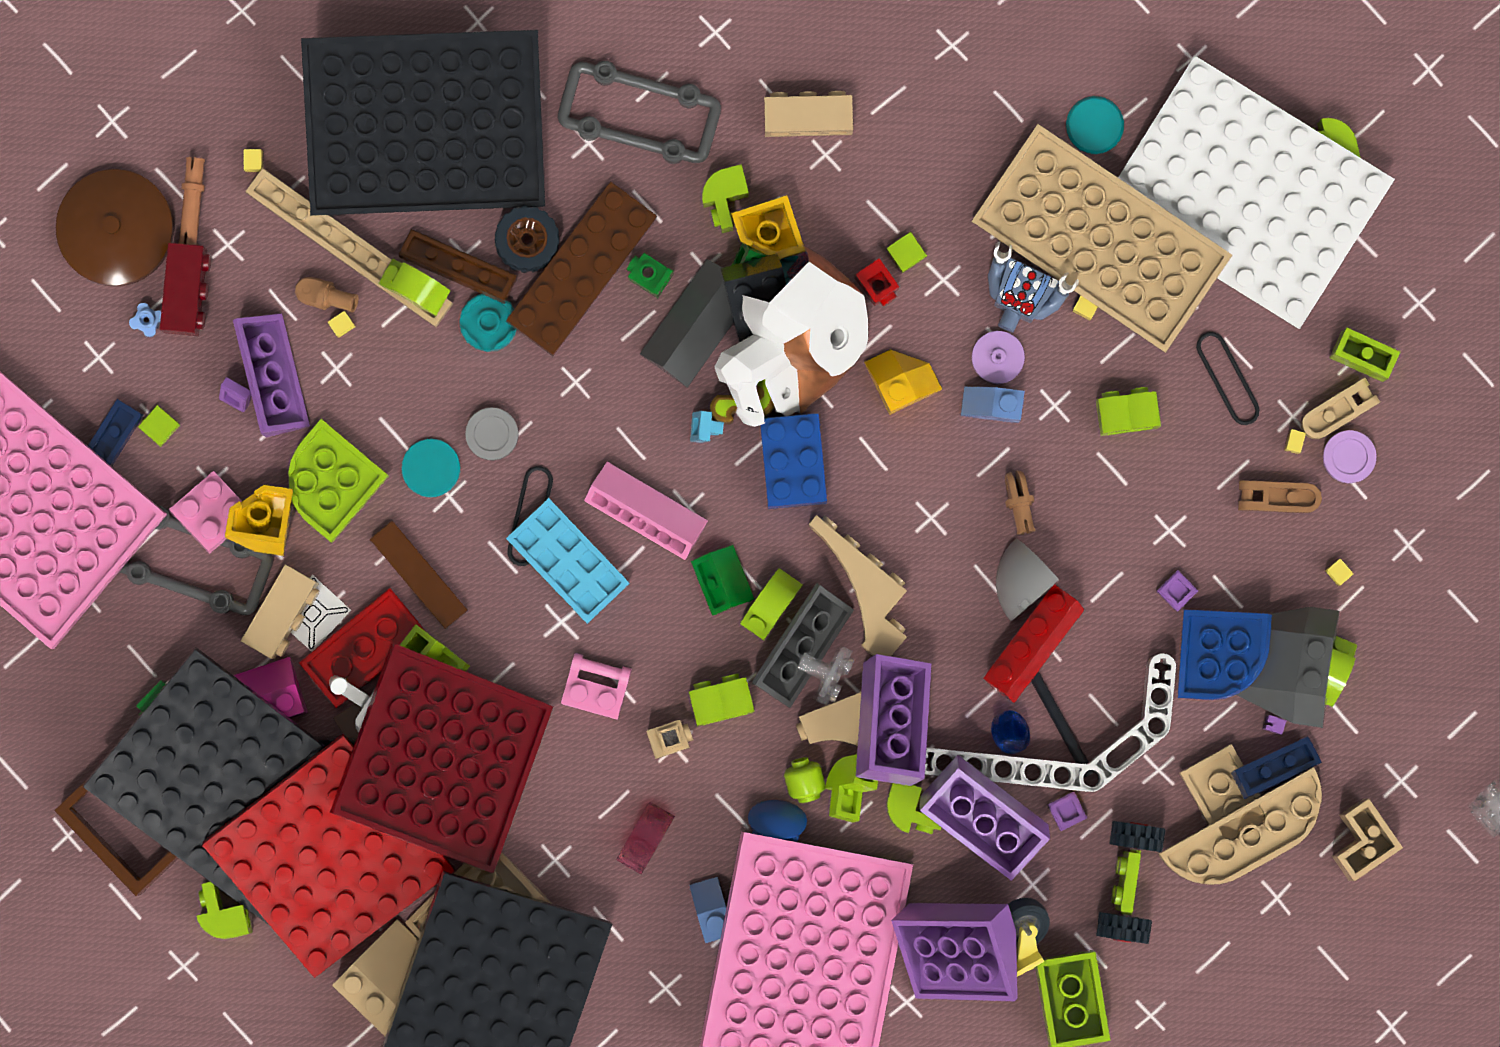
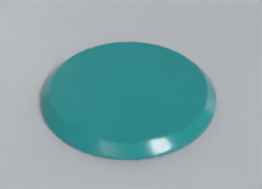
[1066,96,1124,154]
[402,439,460,497]

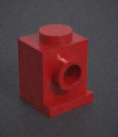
[854,258,899,307]

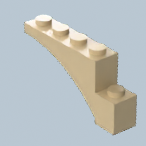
[809,515,907,656]

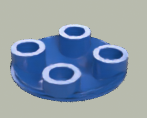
[748,800,807,842]

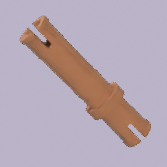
[178,157,205,245]

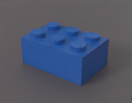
[760,413,827,509]

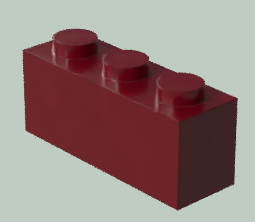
[159,243,211,336]

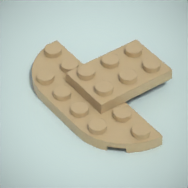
[1158,744,1322,885]

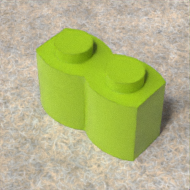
[1096,387,1161,436]
[689,673,755,727]

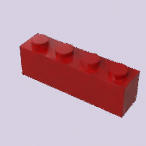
[983,584,1085,703]

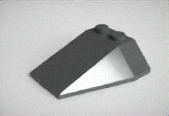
[1237,607,1340,728]

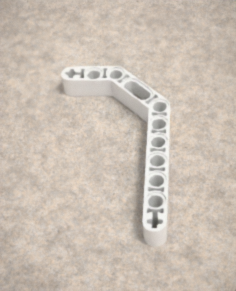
[925,653,1176,792]

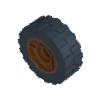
[495,206,559,273]

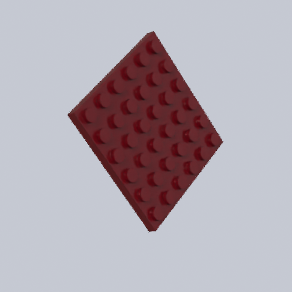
[330,644,554,874]

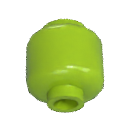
[784,757,826,803]

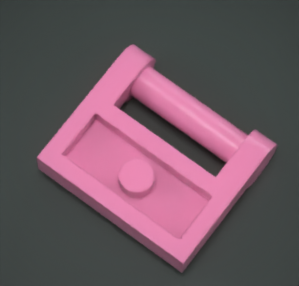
[561,653,632,720]

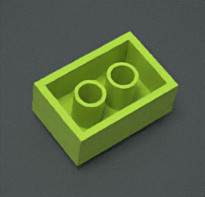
[1035,950,1111,1047]

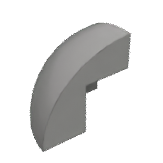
[996,539,1059,621]

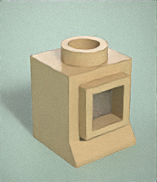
[646,720,693,759]

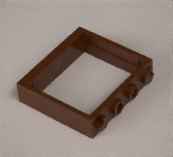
[54,782,179,896]

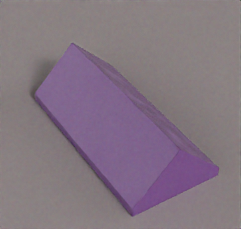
[233,313,310,438]

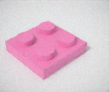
[169,471,242,554]

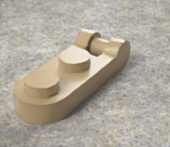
[1301,378,1380,439]

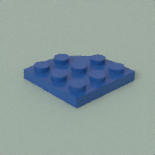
[1178,610,1272,700]

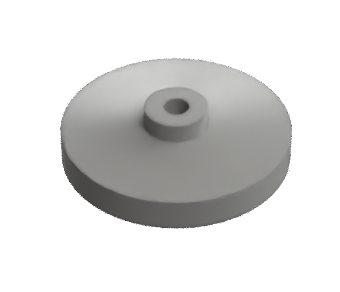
[465,407,519,461]

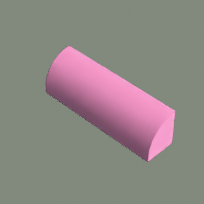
[584,462,708,560]

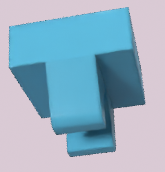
[690,411,724,443]

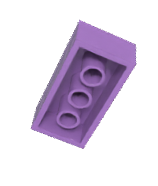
[856,654,931,786]
[920,755,1050,881]

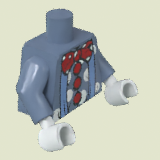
[988,242,1079,333]

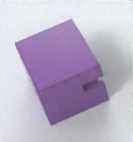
[1263,715,1287,735]

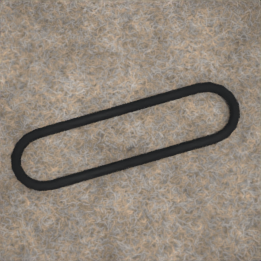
[1196,332,1260,425]
[507,466,553,566]

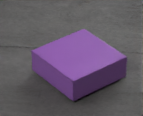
[219,377,251,412]
[1156,570,1198,612]
[1047,792,1087,831]

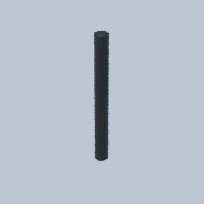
[1031,671,1094,778]

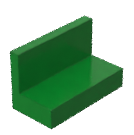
[691,545,755,616]

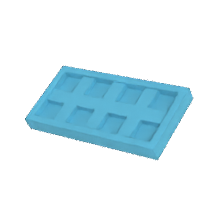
[506,498,630,624]

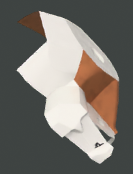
[715,245,868,426]

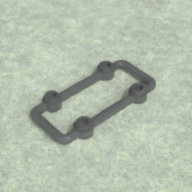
[557,61,721,164]
[119,506,273,615]

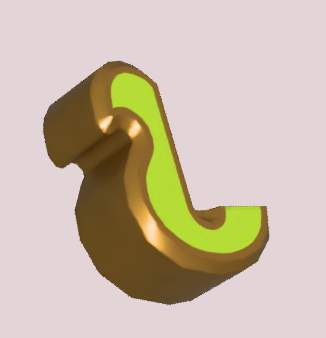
[710,379,774,424]

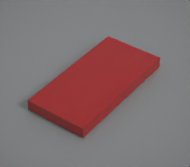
[299,588,426,708]

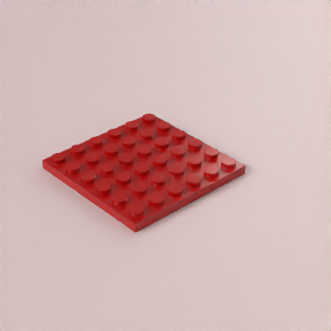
[202,733,455,978]

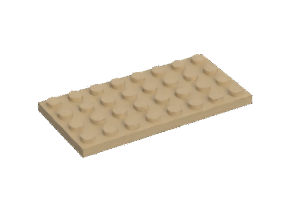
[972,124,1233,353]

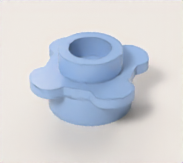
[129,303,161,337]

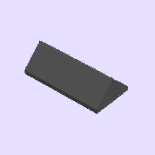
[640,259,734,388]
[752,583,854,708]

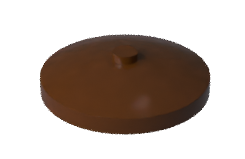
[55,169,174,286]

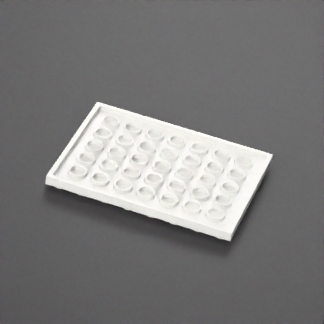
[1118,56,1395,329]

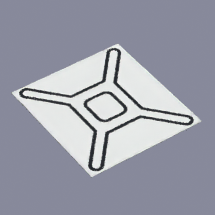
[291,575,351,652]

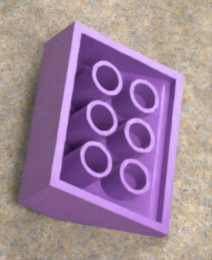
[891,903,1018,1001]

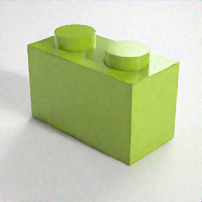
[1329,327,1400,382]

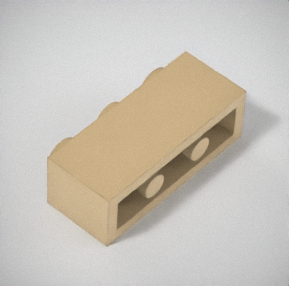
[764,91,853,137]
[241,564,320,660]

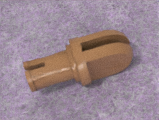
[295,277,359,313]
[1005,470,1036,535]

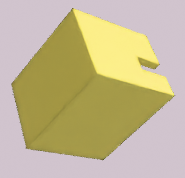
[244,149,263,172]
[1073,295,1098,320]
[328,311,356,338]
[1284,429,1306,454]
[1325,559,1353,586]

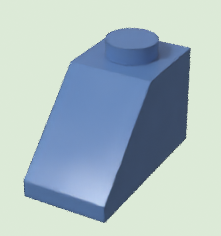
[961,387,1025,423]
[689,877,727,943]

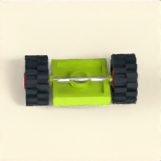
[1096,821,1165,944]

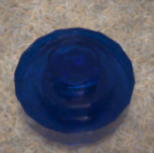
[991,710,1030,754]

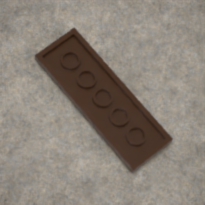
[506,181,657,356]

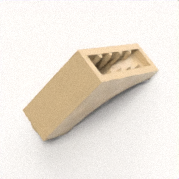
[795,692,861,747]

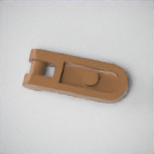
[1238,481,1322,513]

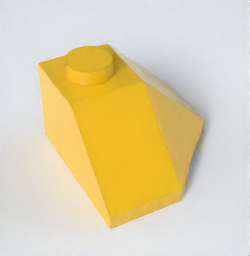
[731,195,806,260]
[864,350,942,415]
[225,485,293,556]

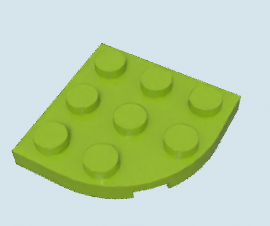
[288,419,389,543]

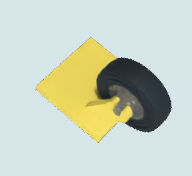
[1008,898,1050,977]

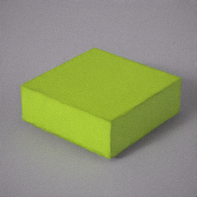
[886,232,927,273]
[138,405,180,447]

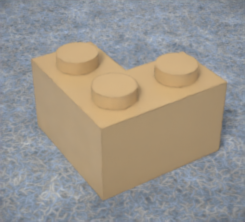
[1332,798,1403,881]

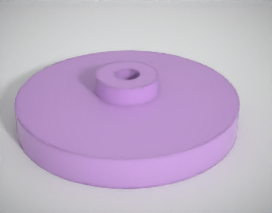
[972,331,1025,384]
[1323,430,1376,483]

